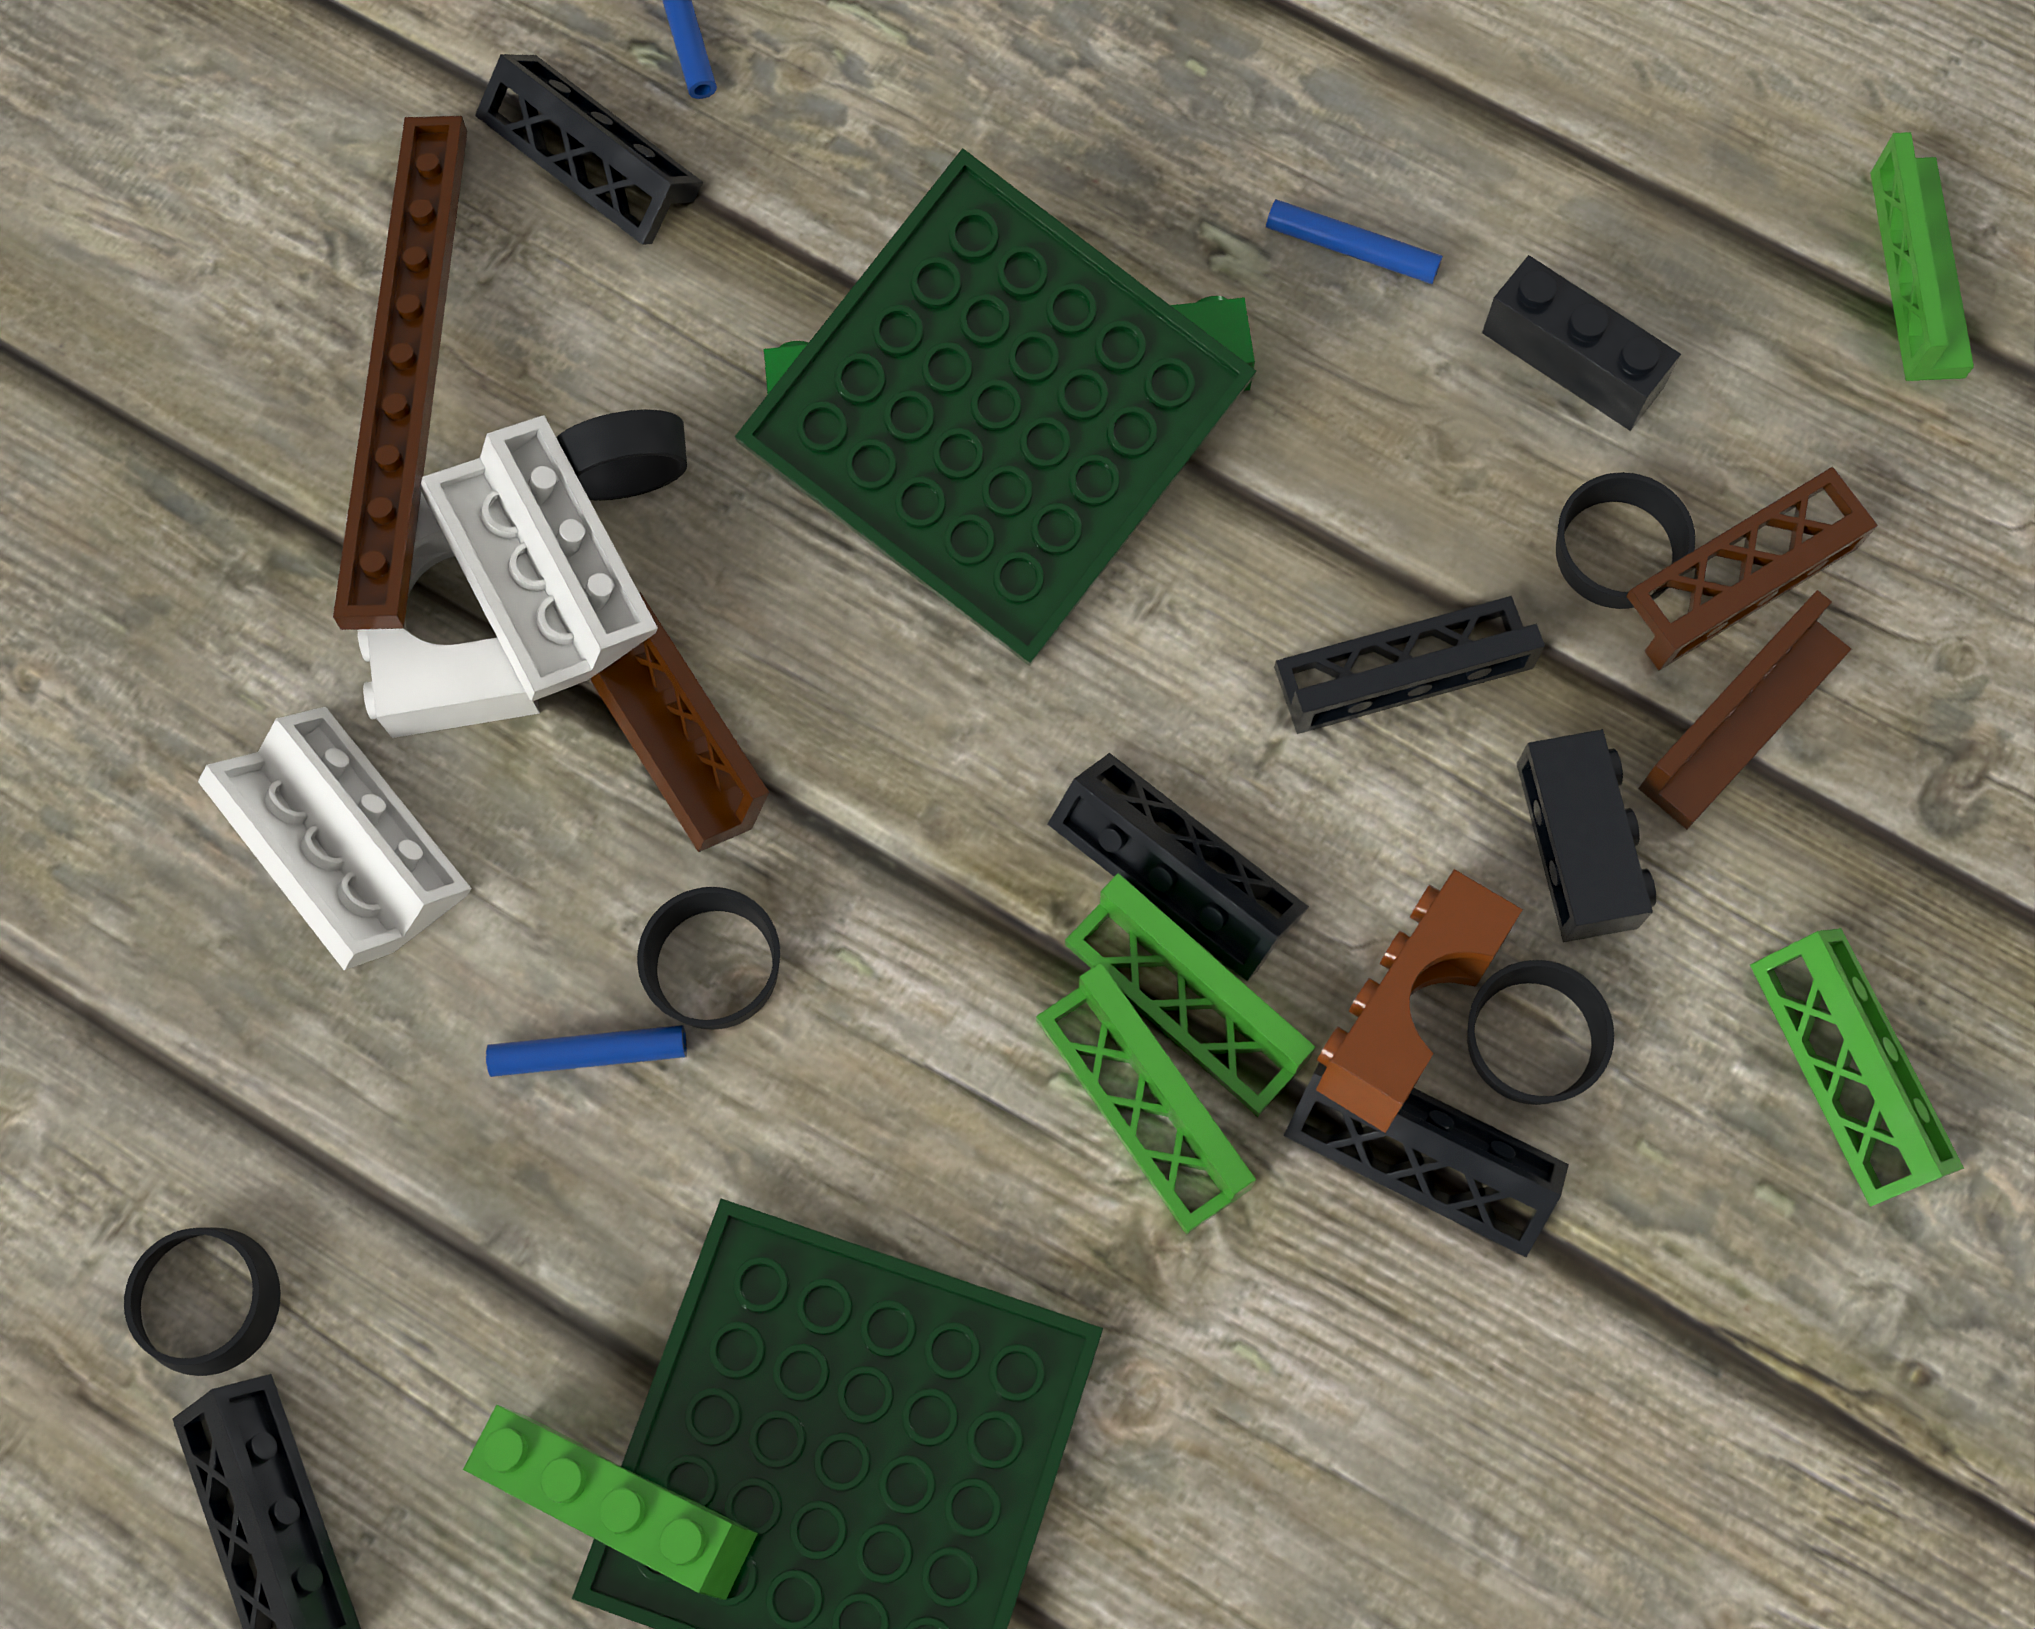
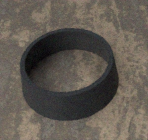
[556,409,687,501]
[1556,472,1695,609]
[637,887,780,1030]
[1467,960,1614,1105]
[124,1227,281,1376]

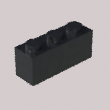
[1482,255,1681,431]
[1516,729,1656,943]

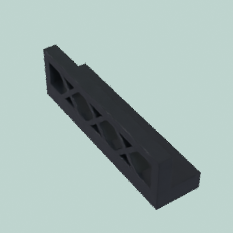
[475,54,703,245]
[1274,596,1545,734]
[1047,753,1309,981]
[1283,1062,1569,1257]
[172,1374,361,1629]

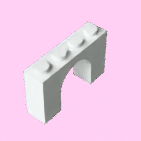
[347,492,540,738]

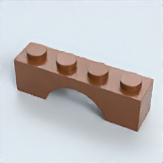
[1316,869,1523,1133]

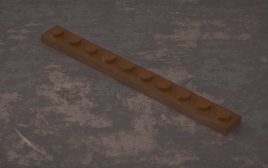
[333,116,468,630]

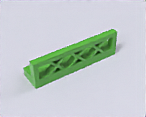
[1870,132,1974,381]
[1065,873,1316,1117]
[1750,928,1964,1207]
[1036,962,1256,1235]

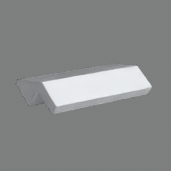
[420,415,658,702]
[198,707,472,970]

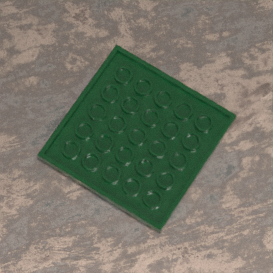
[735,148,1257,666]
[572,1198,1103,1629]

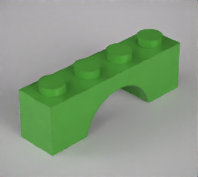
[463,1404,758,1600]

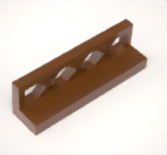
[1626,467,1878,670]
[1638,590,1852,830]
[590,592,769,852]

